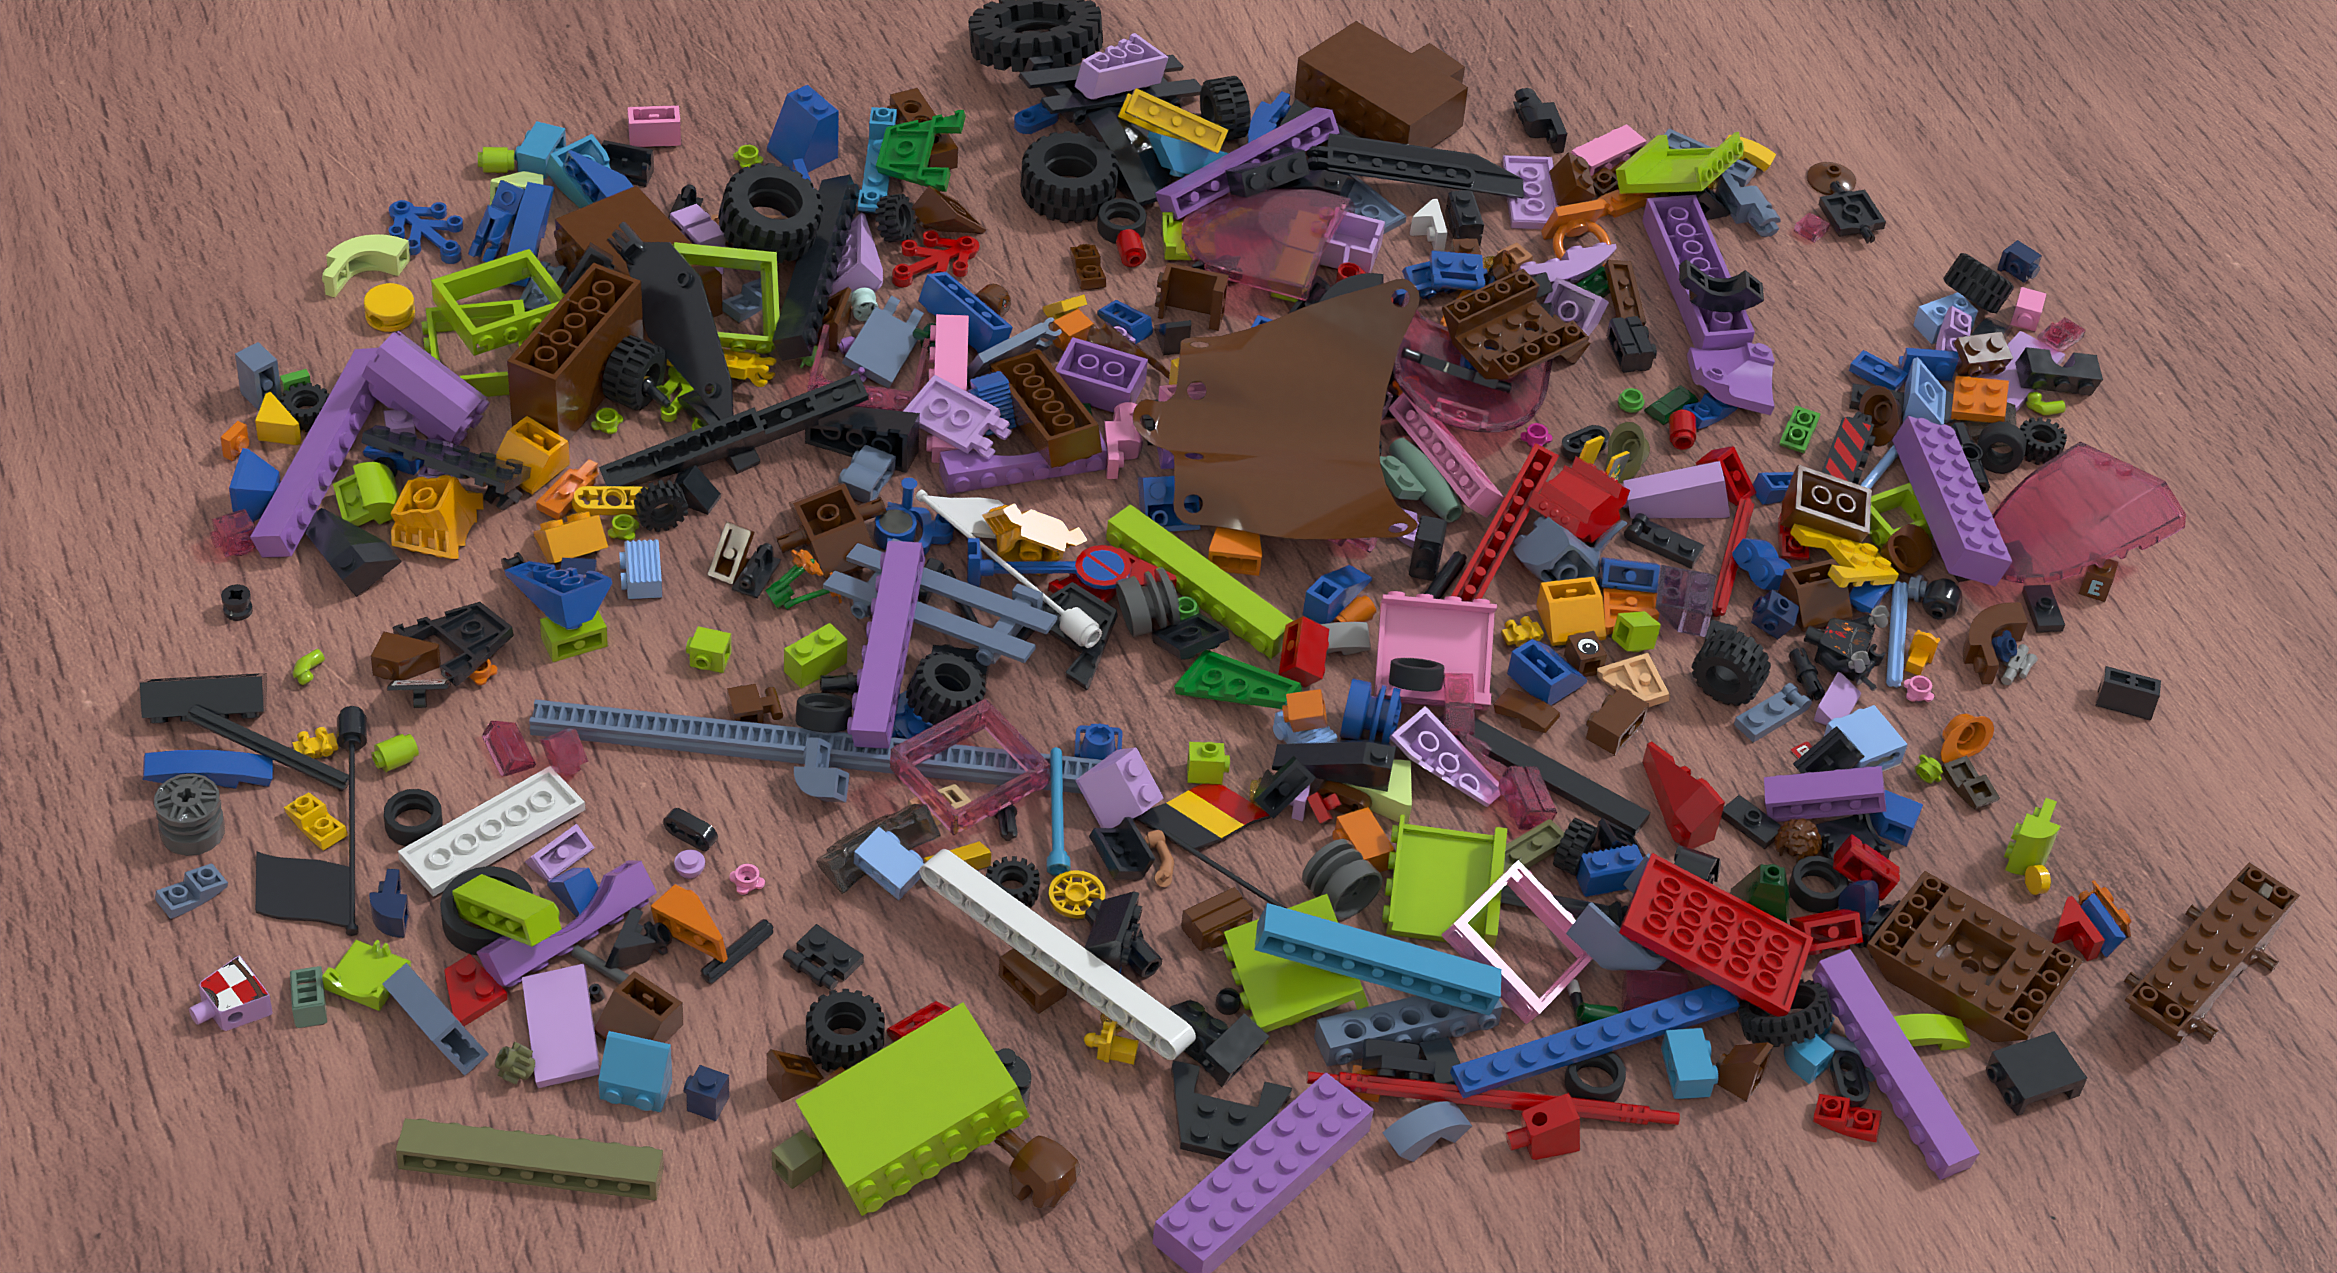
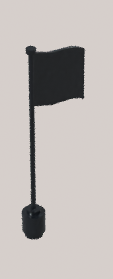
[255,706,367,936]

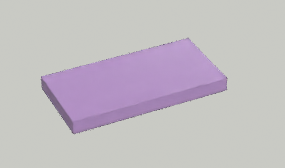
[1502,155,1560,229]
[1976,331,2065,414]
[522,964,600,1088]

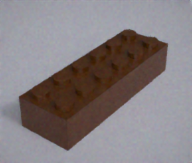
[989,349,1102,468]

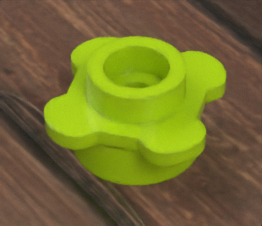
[733,145,763,168]
[591,408,623,434]
[608,514,639,541]
[1915,754,1943,784]

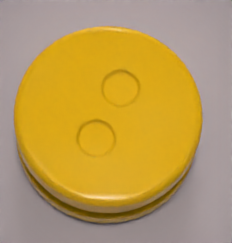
[364,283,415,332]

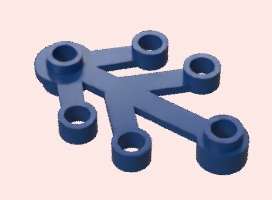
[388,200,463,264]

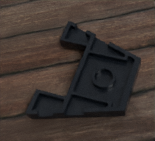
[1015,582,1118,690]
[392,602,514,686]
[1171,1060,1292,1160]

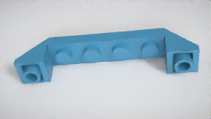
[858,107,897,214]

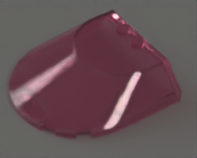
[1181,189,1356,301]
[1392,292,1553,433]

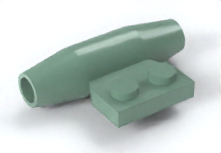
[1380,438,1463,523]

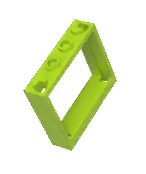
[672,242,779,354]
[431,249,565,356]
[421,299,526,397]

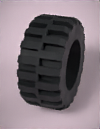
[1020,131,1119,223]
[718,163,824,263]

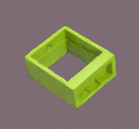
[1868,483,1933,549]

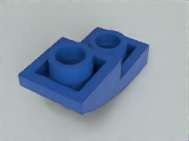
[1682,393,1738,429]
[1849,581,1893,614]

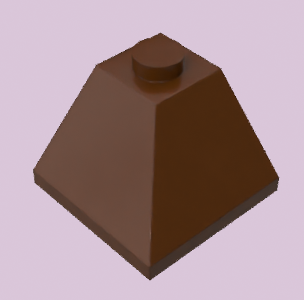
[911,186,986,234]

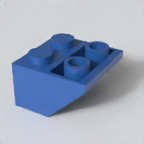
[1138,476,1201,532]
[1507,639,1588,706]

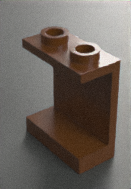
[1155,263,1229,331]

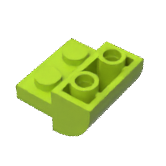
[333,462,400,526]
[2004,798,2061,875]

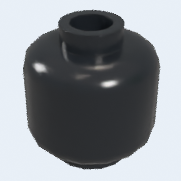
[1922,578,1962,620]

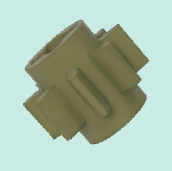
[495,1042,535,1085]

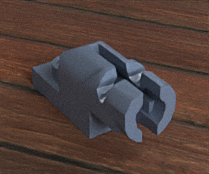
[1716,172,1781,237]

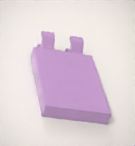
[904,375,1012,460]

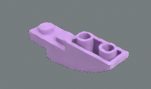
[1517,243,1617,286]

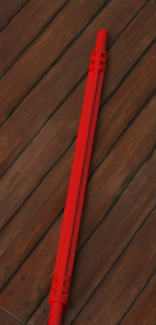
[1306,1071,1680,1125]

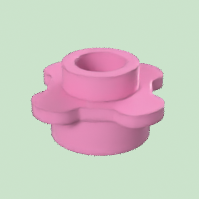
[1904,675,1934,702]
[730,864,765,895]

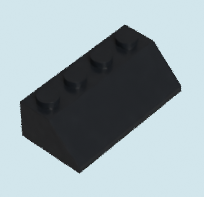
[140,673,267,723]

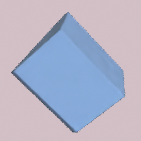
[1902,357,1946,425]

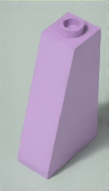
[1623,461,1730,518]

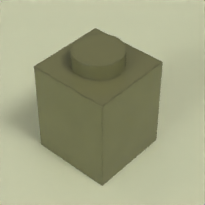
[772,1130,823,1189]

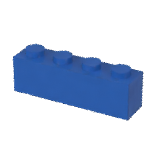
[918,272,1013,354]

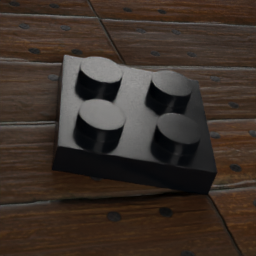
[1151,613,1230,660]

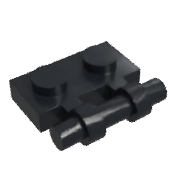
[782,924,864,991]

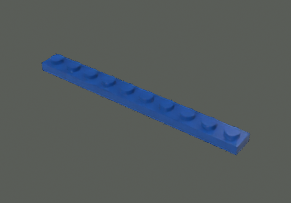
[1450,984,1740,1099]

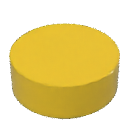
[2025,864,2051,895]

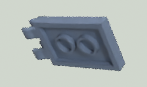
[842,295,924,389]
[967,318,1062,383]

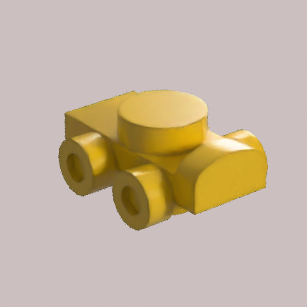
[1501,616,1544,647]
[292,727,338,759]

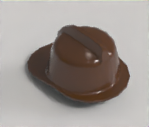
[1859,386,1902,447]
[1880,524,1933,575]

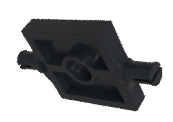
[1818,181,1886,244]

